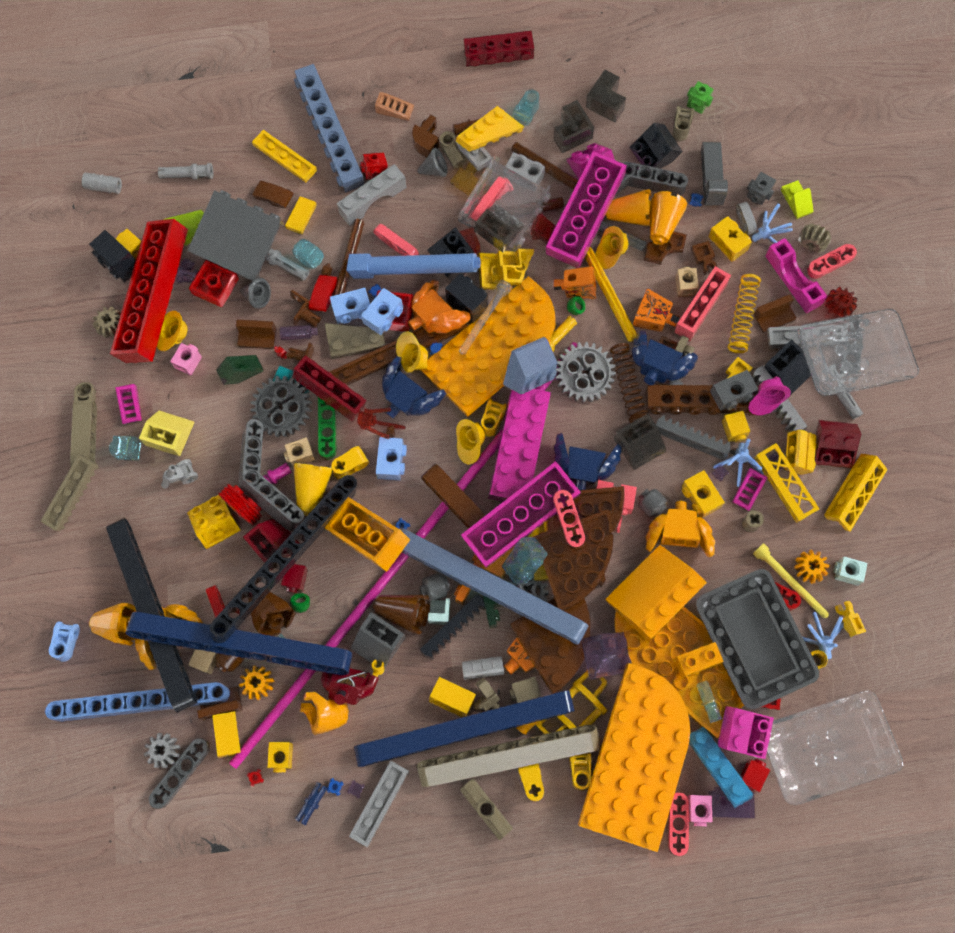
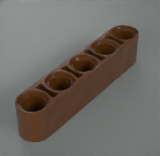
[421,463,486,529]

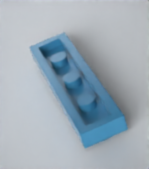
[689,727,753,808]

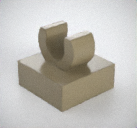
[675,335,695,356]

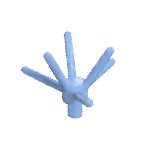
[751,203,793,244]
[713,439,764,487]
[803,612,844,659]

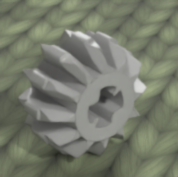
[144,733,180,768]

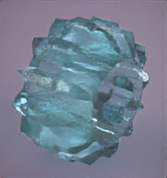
[292,239,324,269]

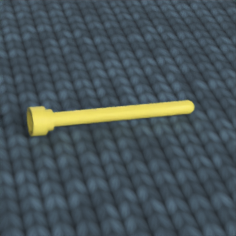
[753,543,829,618]

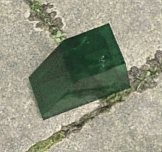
[216,355,264,385]

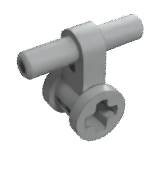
[161,459,198,489]

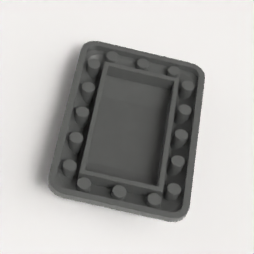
[696,569,819,709]

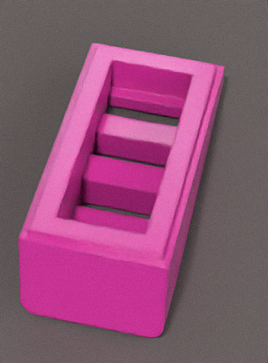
[115,384,142,424]
[732,468,768,511]

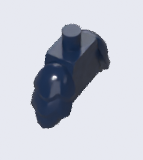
[632,330,698,385]
[382,356,446,419]
[553,433,622,490]

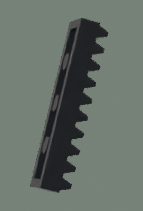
[420,593,485,660]

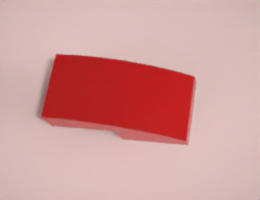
[309,275,337,312]

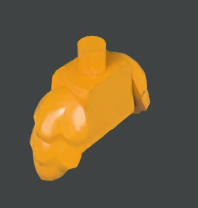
[645,501,715,558]
[135,604,203,670]

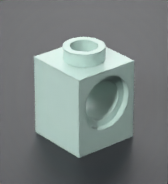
[833,557,868,586]

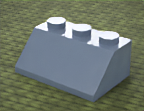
[503,337,558,395]

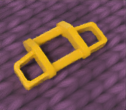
[536,667,608,734]

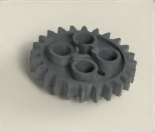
[250,376,312,437]

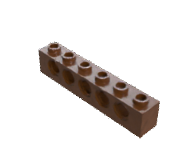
[645,385,759,416]

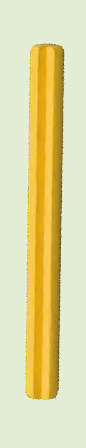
[585,247,637,342]

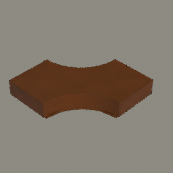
[643,231,687,265]

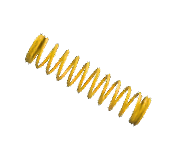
[727,274,761,353]

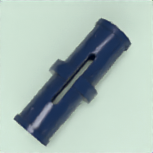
[295,782,328,825]

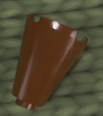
[373,595,430,635]

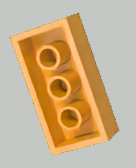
[325,497,410,572]

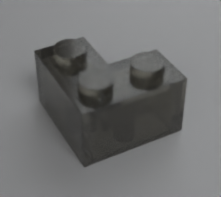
[586,70,626,123]
[554,100,594,153]

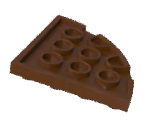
[548,486,625,534]
[533,510,614,611]
[510,598,590,694]

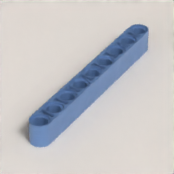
[45,682,230,722]

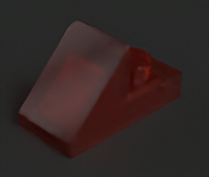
[530,213,556,244]

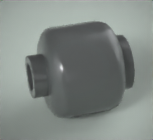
[638,489,667,517]
[419,573,450,601]

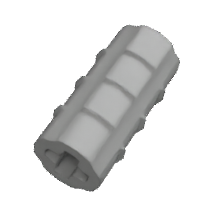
[82,172,122,194]
[462,656,504,680]

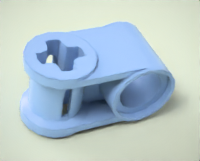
[49,621,80,662]

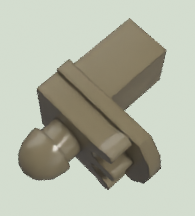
[473,678,500,712]

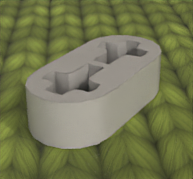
[736,202,757,235]

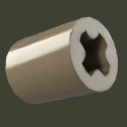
[742,510,764,533]

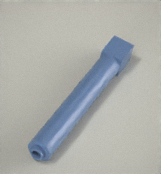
[346,253,481,279]

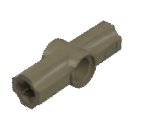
[460,778,513,840]

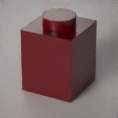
[281,564,308,594]

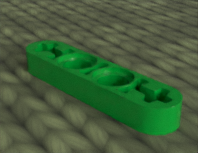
[318,397,337,460]

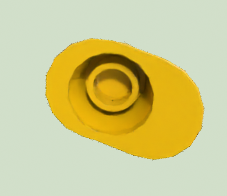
[595,226,628,269]
[157,311,188,351]
[396,331,428,373]
[456,419,485,465]

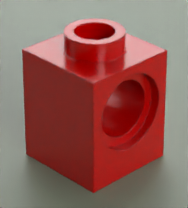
[740,758,770,793]

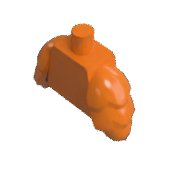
[408,280,470,334]

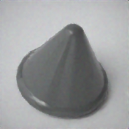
[417,148,448,177]
[240,278,271,309]

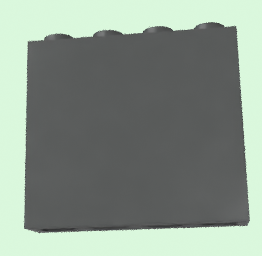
[187,190,284,281]

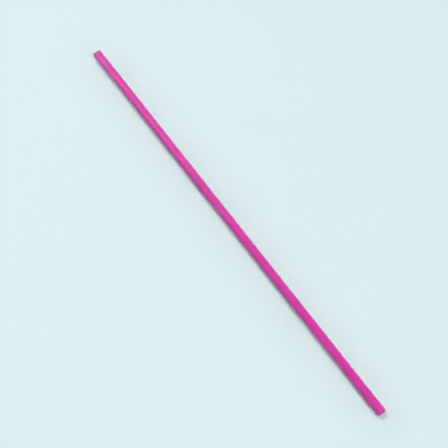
[229,342,577,769]

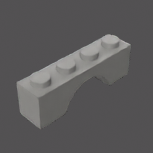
[337,164,407,226]

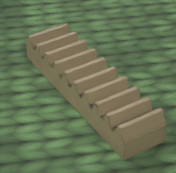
[41,454,99,531]

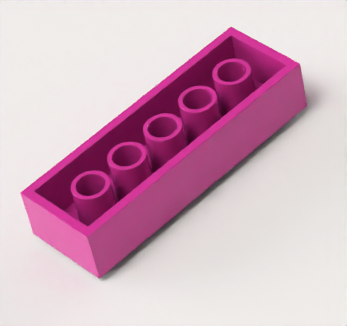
[546,151,627,268]
[488,389,551,502]
[461,461,581,568]

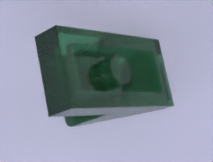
[483,596,502,629]

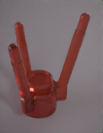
[357,408,406,439]

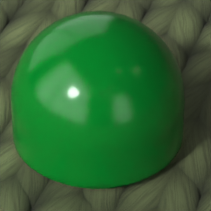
[566,296,586,315]
[290,593,310,613]

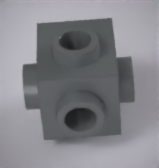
[747,172,776,205]

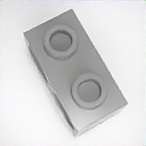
[503,152,545,193]

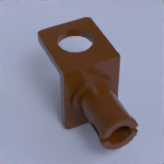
[290,290,322,328]
[287,342,323,368]

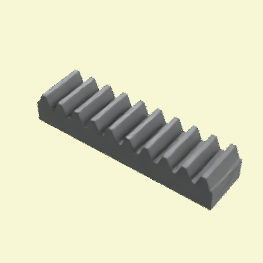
[653,415,731,460]

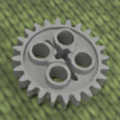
[555,342,616,403]

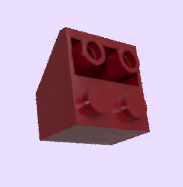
[814,420,862,468]
[243,518,300,571]

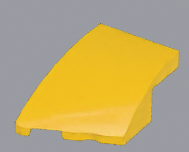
[477,249,534,290]

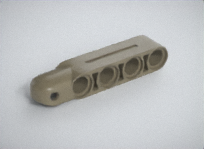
[70,382,97,466]

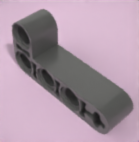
[701,142,728,206]

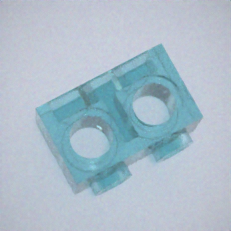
[502,537,548,583]

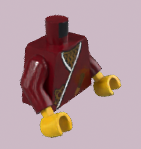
[321,660,385,705]

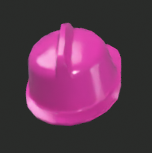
[749,376,791,415]

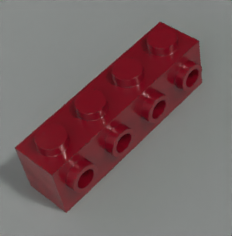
[463,30,534,67]
[292,355,367,422]

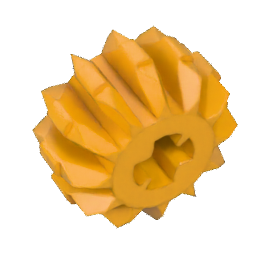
[794,550,829,584]
[239,665,274,700]

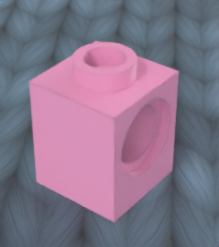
[170,343,202,376]
[688,795,712,827]

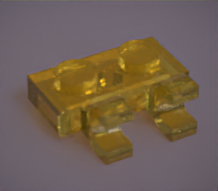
[450,162,493,200]

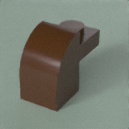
[412,114,440,158]

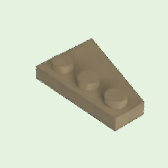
[325,323,385,359]

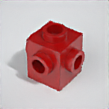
[360,152,388,180]

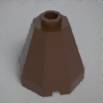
[248,592,296,636]

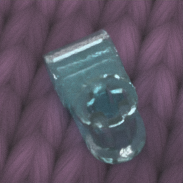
[512,89,539,126]

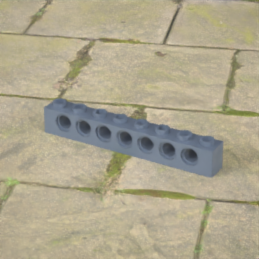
[294,64,365,192]

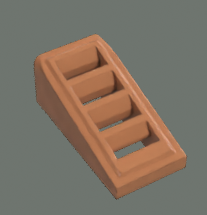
[375,92,414,121]

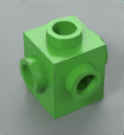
[687,81,714,114]

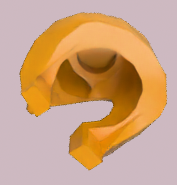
[300,692,349,735]

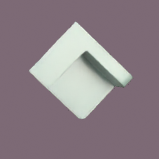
[428,598,451,625]

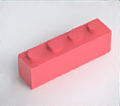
[674,266,731,341]

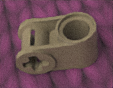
[672,105,695,141]

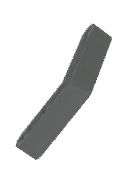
[615,162,688,196]
[238,419,304,531]

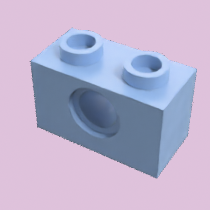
[330,288,370,324]
[361,288,403,335]
[376,437,407,481]

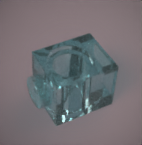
[109,436,141,460]

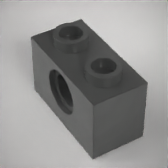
[710,370,758,411]

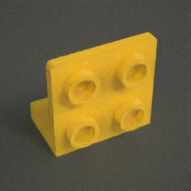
[187,495,241,549]

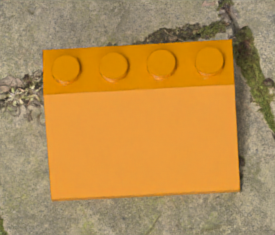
[605,545,707,642]

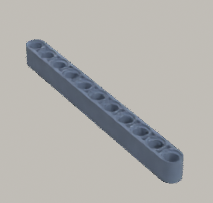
[399,527,589,644]

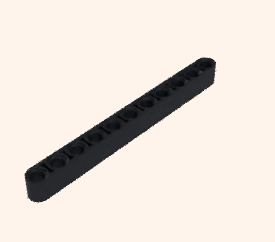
[210,475,357,643]
[106,517,197,713]

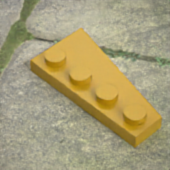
[456,106,524,152]

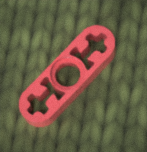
[471,176,507,223]
[373,224,419,256]
[807,244,857,279]
[553,490,585,547]
[668,792,689,856]

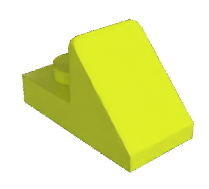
[781,180,814,219]

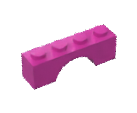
[765,238,827,314]

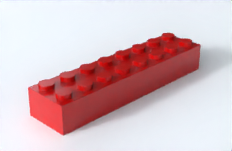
[110,218,188,363]

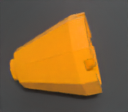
[89,603,136,646]

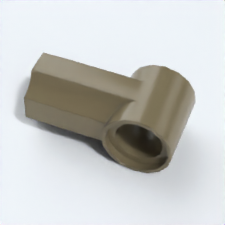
[440,131,467,169]

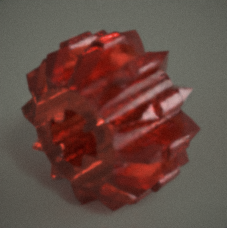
[825,286,858,319]

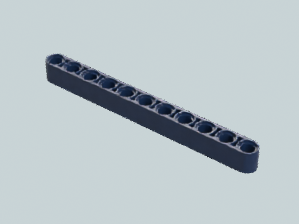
[125,612,352,675]
[354,690,575,767]

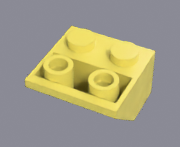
[139,411,194,456]

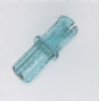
[697,681,722,723]

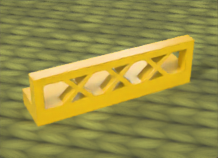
[754,443,819,523]
[824,453,888,532]

